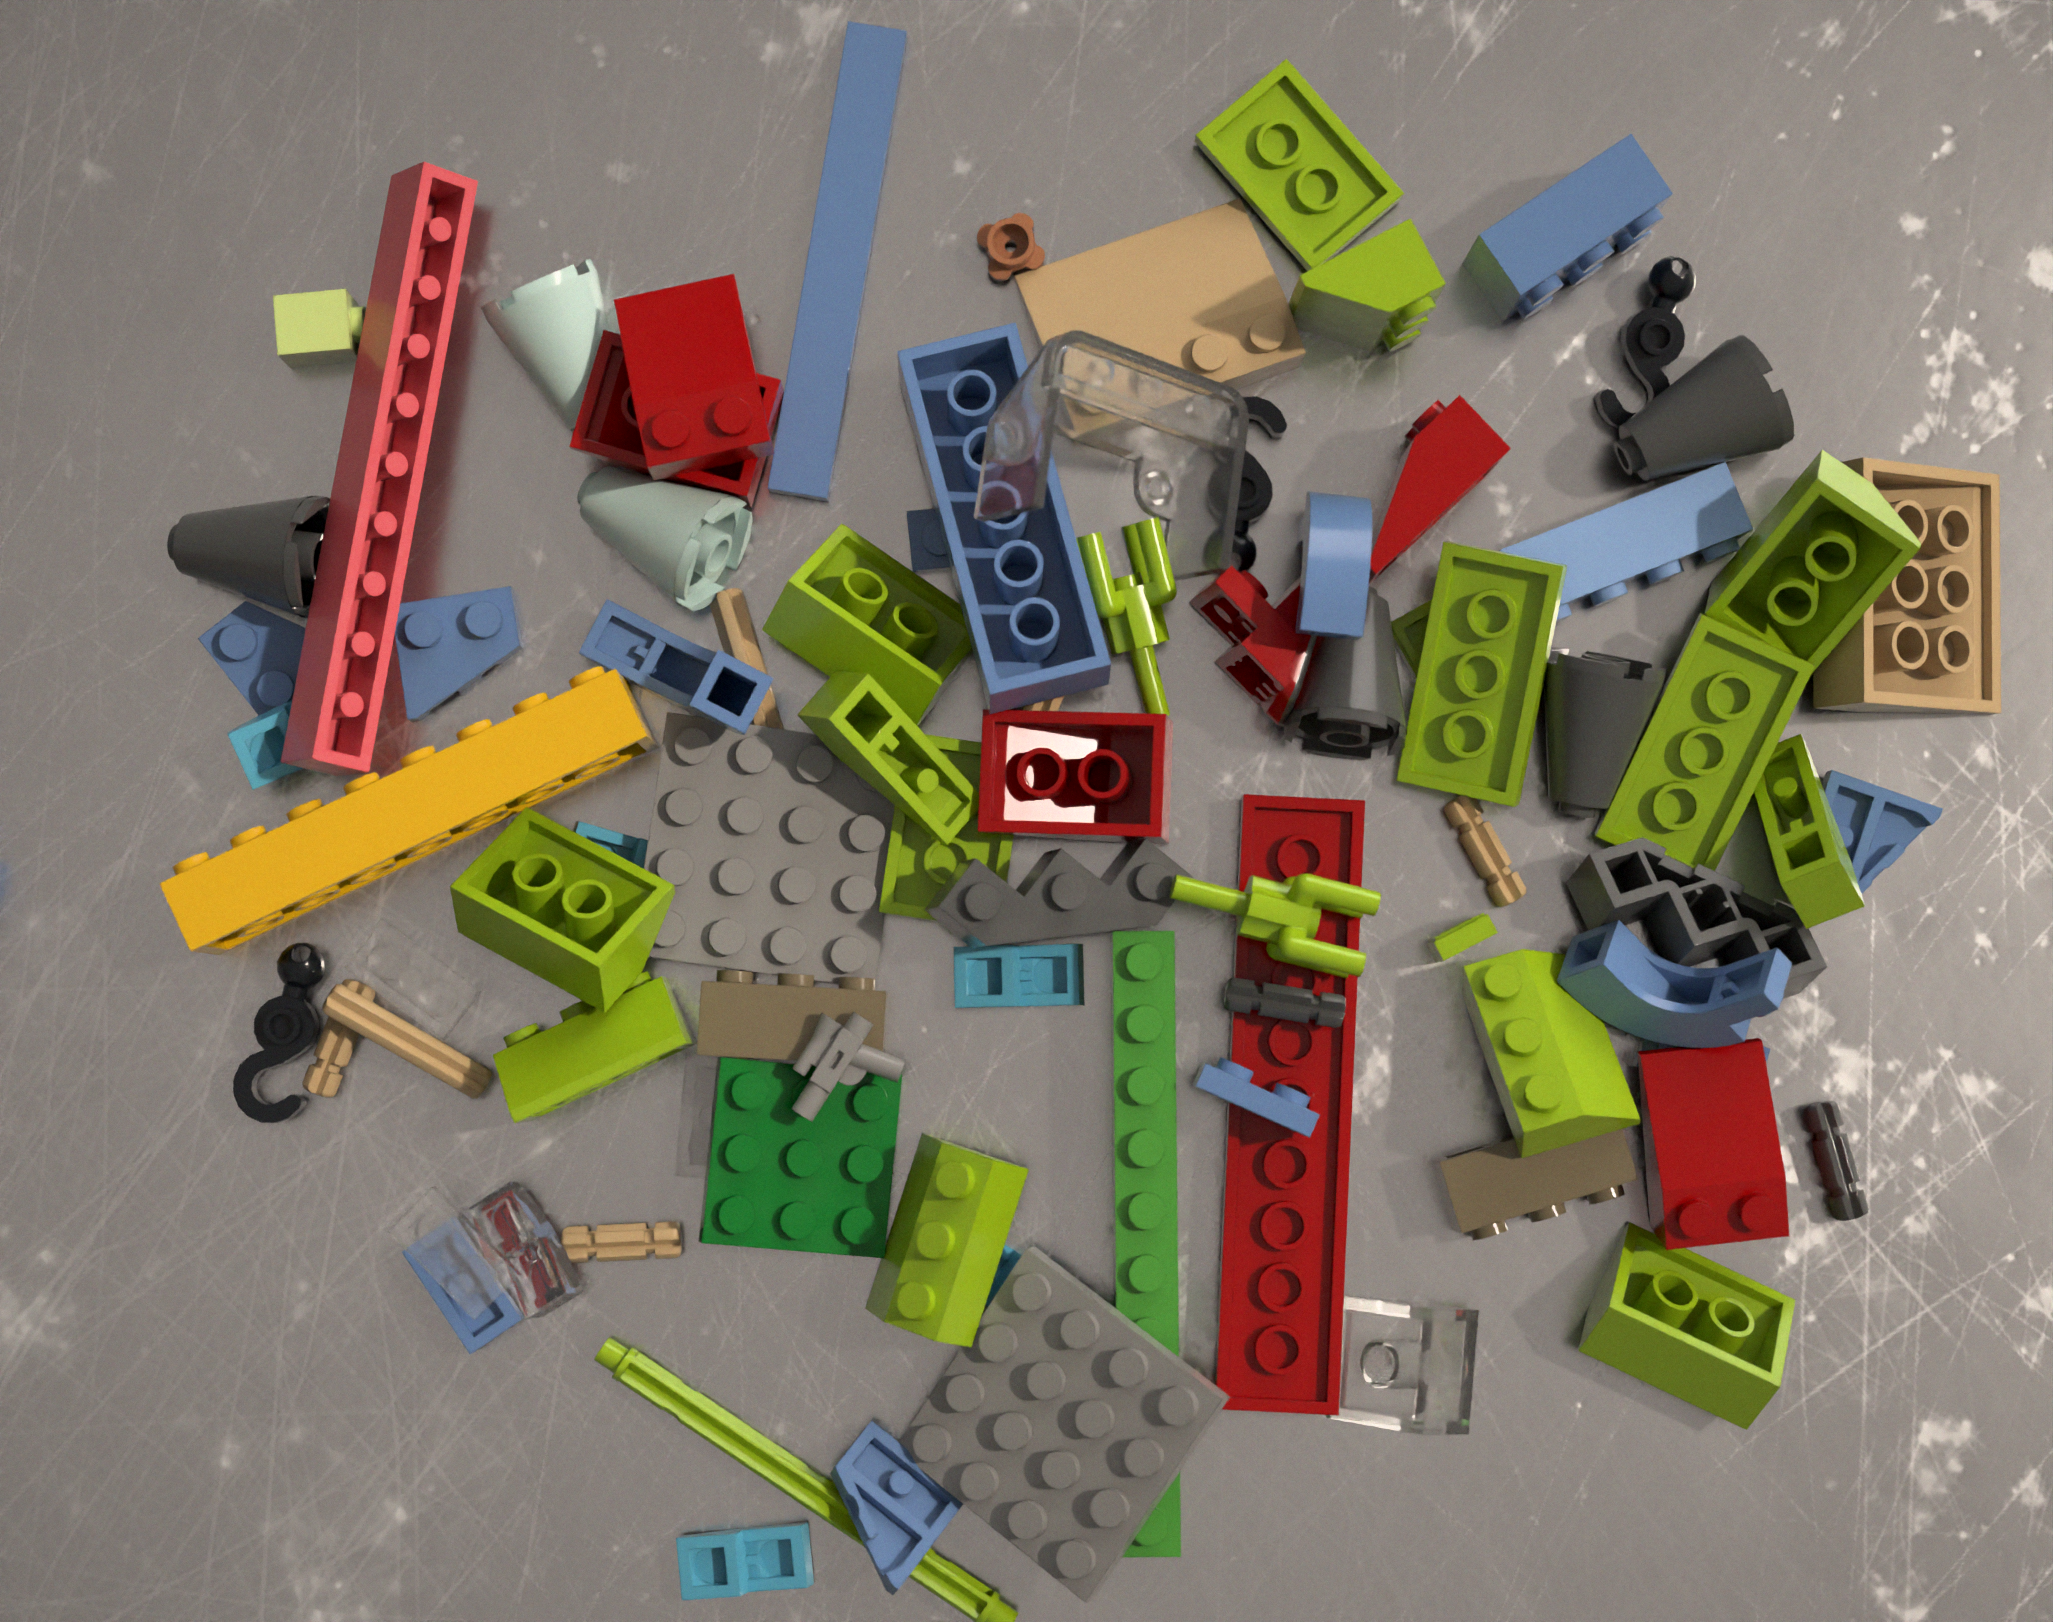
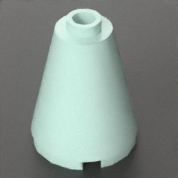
[481,259,609,430]
[577,466,753,612]

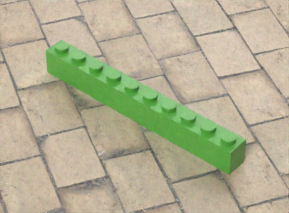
[1110,931,1181,1558]

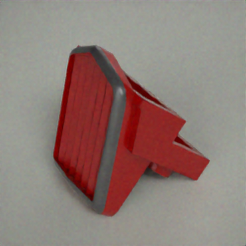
[1189,565,1318,726]

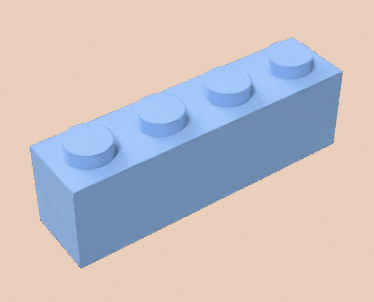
[1499,462,1753,622]

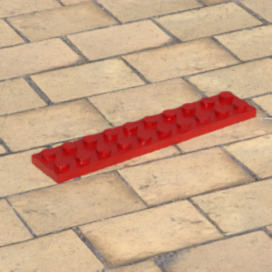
[1215,794,1365,1415]

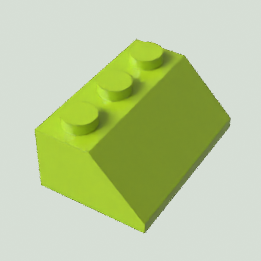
[1288,218,1446,352]
[1705,450,1921,673]
[762,523,973,726]
[450,807,675,1013]
[1462,949,1641,1159]
[493,971,697,1123]
[865,1133,1029,1348]
[1578,1222,1796,1430]

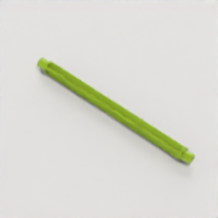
[594,1337,1019,1622]

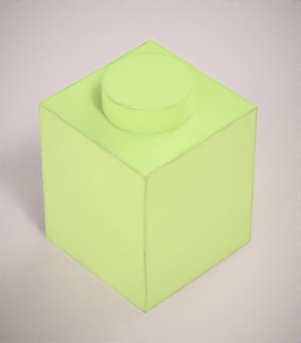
[273,289,366,368]

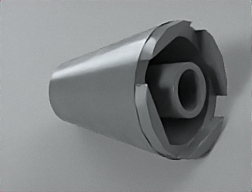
[1614,335,1795,481]
[167,496,330,618]
[1284,586,1407,759]
[1544,647,1667,818]

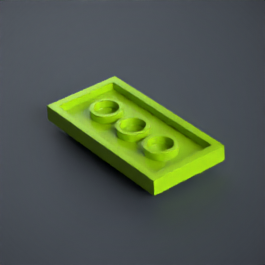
[1396,541,1568,807]
[1594,613,1815,871]

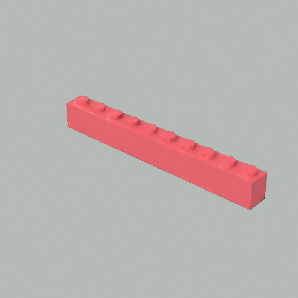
[280,162,478,776]

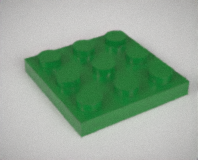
[699,1057,902,1258]

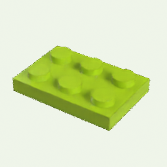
[1194,58,1404,271]
[879,734,1014,922]

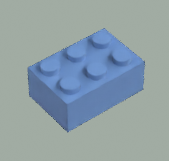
[1462,134,1673,322]

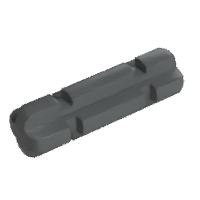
[1224,978,1346,1028]
[1804,1101,1869,1221]

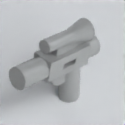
[791,1011,906,1122]

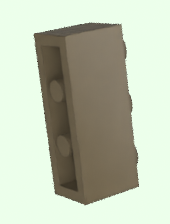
[697,970,888,1061]
[1432,1129,1638,1240]

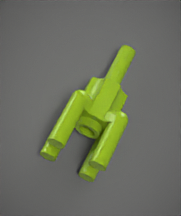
[1076,517,1177,716]
[1169,873,1381,978]

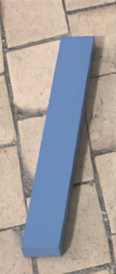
[767,21,907,502]

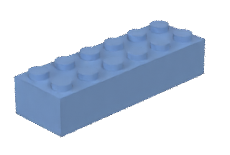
[897,322,1111,714]

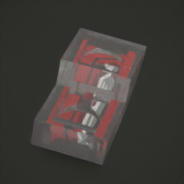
[469,1181,583,1319]

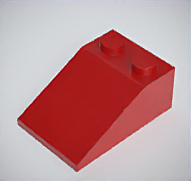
[614,274,774,480]
[569,330,784,508]
[1369,395,1511,585]
[978,709,1173,844]
[1638,1038,1789,1250]

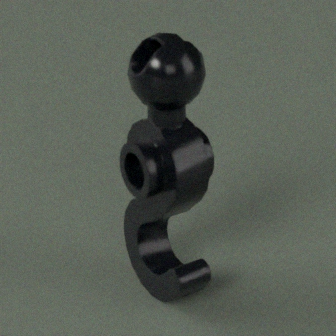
[1595,256,1696,430]
[1209,396,1287,573]
[233,943,325,1123]

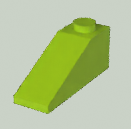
[797,670,979,845]
[1754,734,1865,929]

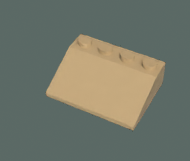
[1014,198,1306,446]
[1813,457,2001,714]

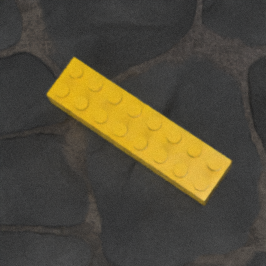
[159,666,659,955]

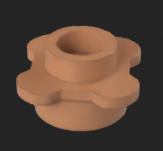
[977,213,1045,281]

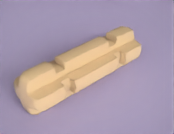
[1444,795,1527,907]
[302,979,375,1098]
[561,1222,682,1263]

